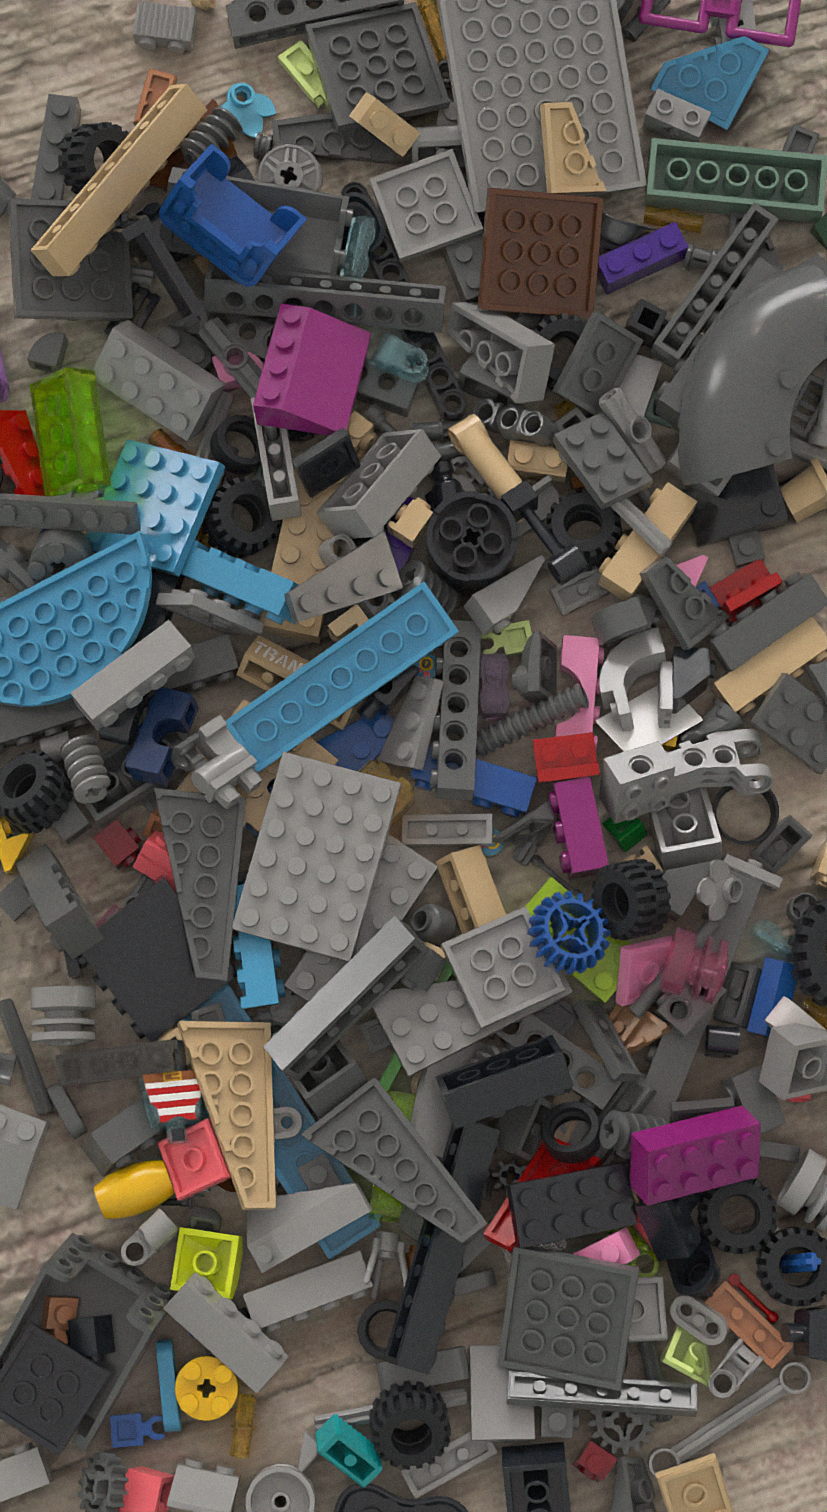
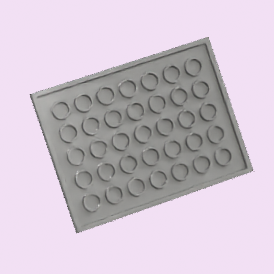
[437,0,647,214]

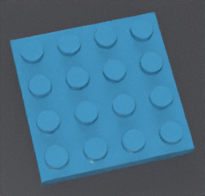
[87,439,225,576]

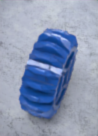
[527,891,611,975]

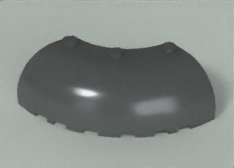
[678,263,827,486]

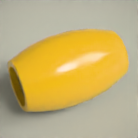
[94,1160,175,1219]

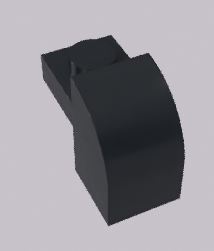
[624,298,669,349]

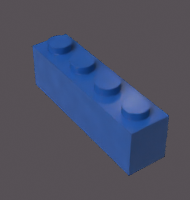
[410,744,537,818]

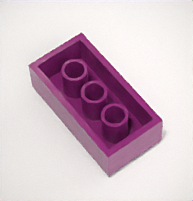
[630,1105,761,1206]

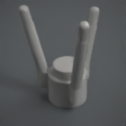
[363,1232,408,1300]

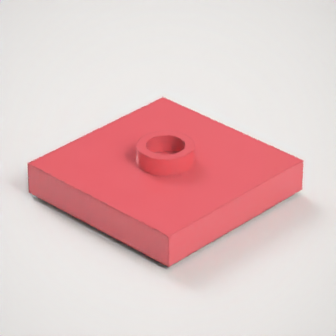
[157,1118,231,1201]

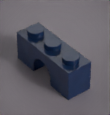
[125,687,199,787]

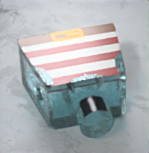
[137,1070,201,1145]

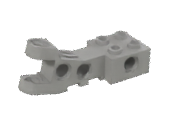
[599,729,773,824]

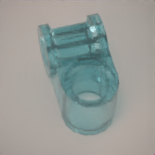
[370,333,429,383]

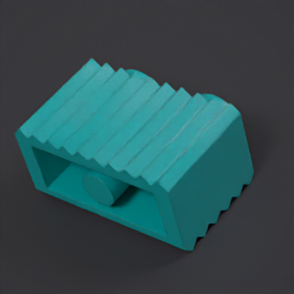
[315,1414,382,1488]

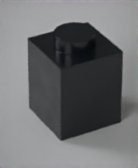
[68,1314,115,1362]

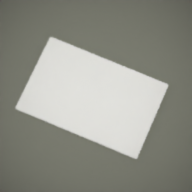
[596,685,703,752]

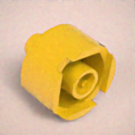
[175,1354,240,1421]

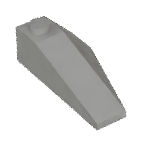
[247,1182,373,1273]

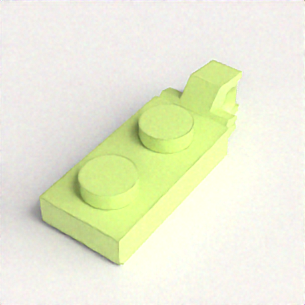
[278,40,331,113]

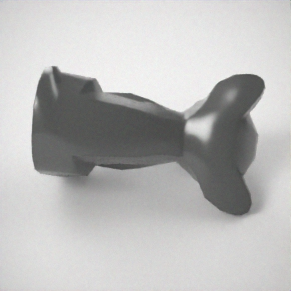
[679,698,744,745]

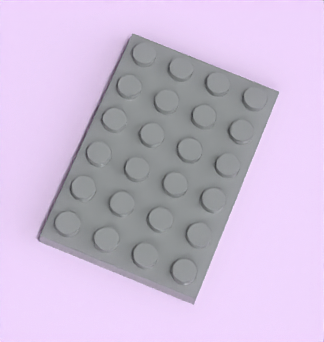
[232,752,402,962]

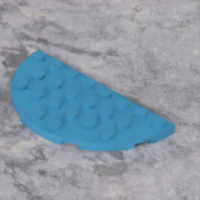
[0,531,152,707]

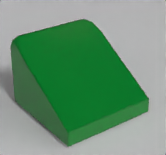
[602,817,648,852]

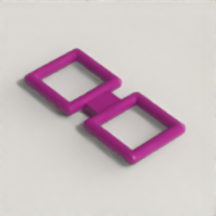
[638,0,801,48]

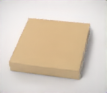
[655,1453,733,1512]

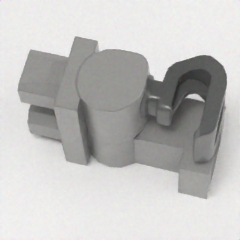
[171,715,262,809]

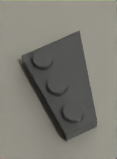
[639,556,730,650]

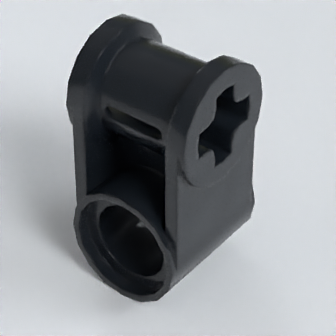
[704,1025,740,1058]

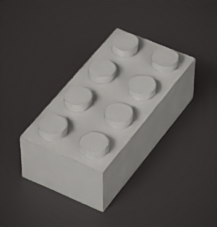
[89,320,226,441]
[317,429,441,539]

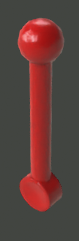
[728,1273,779,1323]

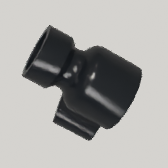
[425,460,463,513]

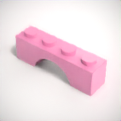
[554,635,605,751]

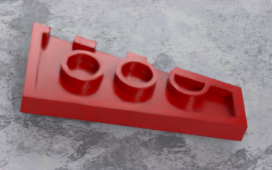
[0,410,53,496]
[483,1138,603,1252]

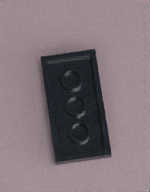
[506,1161,637,1248]

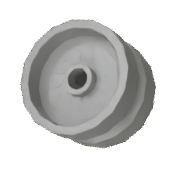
[245,1463,316,1512]

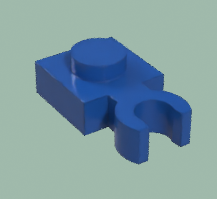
[110,1412,166,1448]

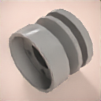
[258,144,323,192]
[31,986,96,1046]
[776,1149,827,1232]

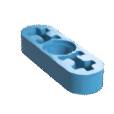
[156,1339,182,1433]

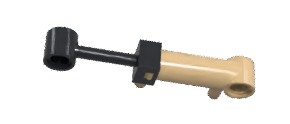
[447,414,588,586]

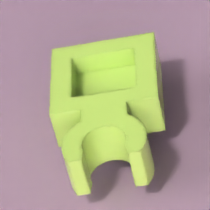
[481,620,532,657]

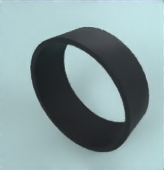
[713,779,779,844]

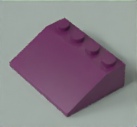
[253,303,371,435]

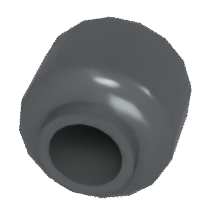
[411,903,456,947]

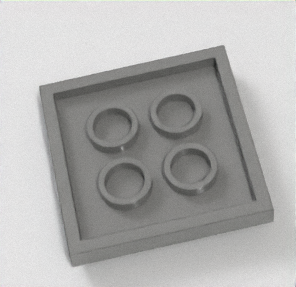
[369,149,483,262]
[441,906,566,1030]

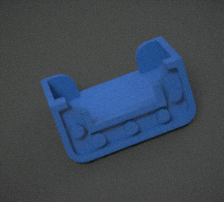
[159,144,307,287]

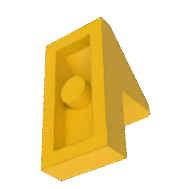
[0,815,34,875]

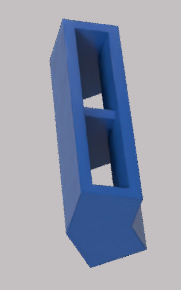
[747,957,797,1038]

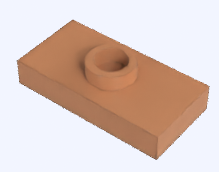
[133,68,178,126]

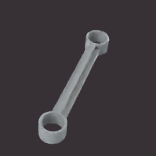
[647,1361,811,1477]

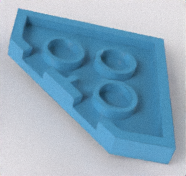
[651,36,770,130]

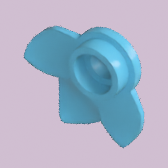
[221,83,276,138]

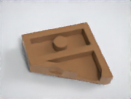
[589,1004,672,1055]

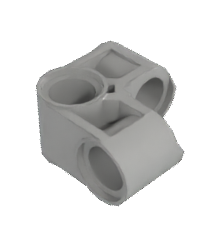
[121,1208,179,1267]

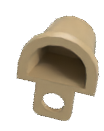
[780,457,827,522]

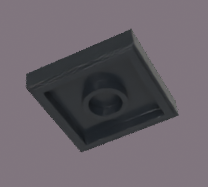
[292,427,361,498]

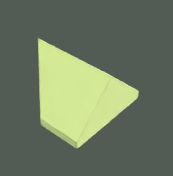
[659,1324,711,1387]

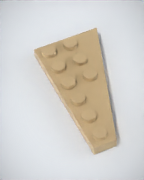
[177,1021,276,1210]

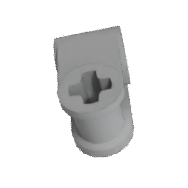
[708,1338,765,1398]

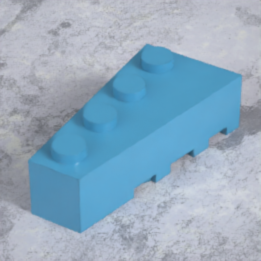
[181,540,299,625]
[233,884,286,1009]

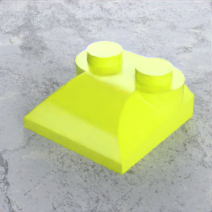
[170,1227,243,1299]

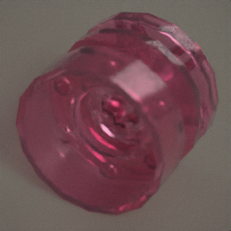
[660,927,729,1004]

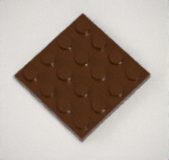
[478,188,604,318]

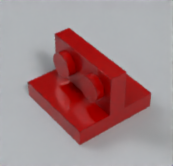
[709,559,783,624]
[532,732,600,782]

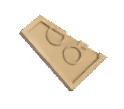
[540,102,606,194]

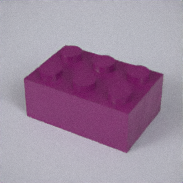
[547,776,609,880]

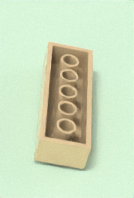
[260,452,347,644]

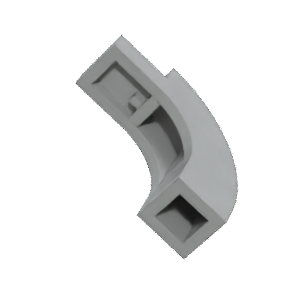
[599,628,667,731]

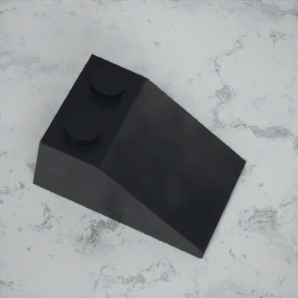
[682,464,788,547]
[502,1442,571,1512]

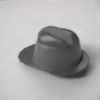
[600,212,658,250]

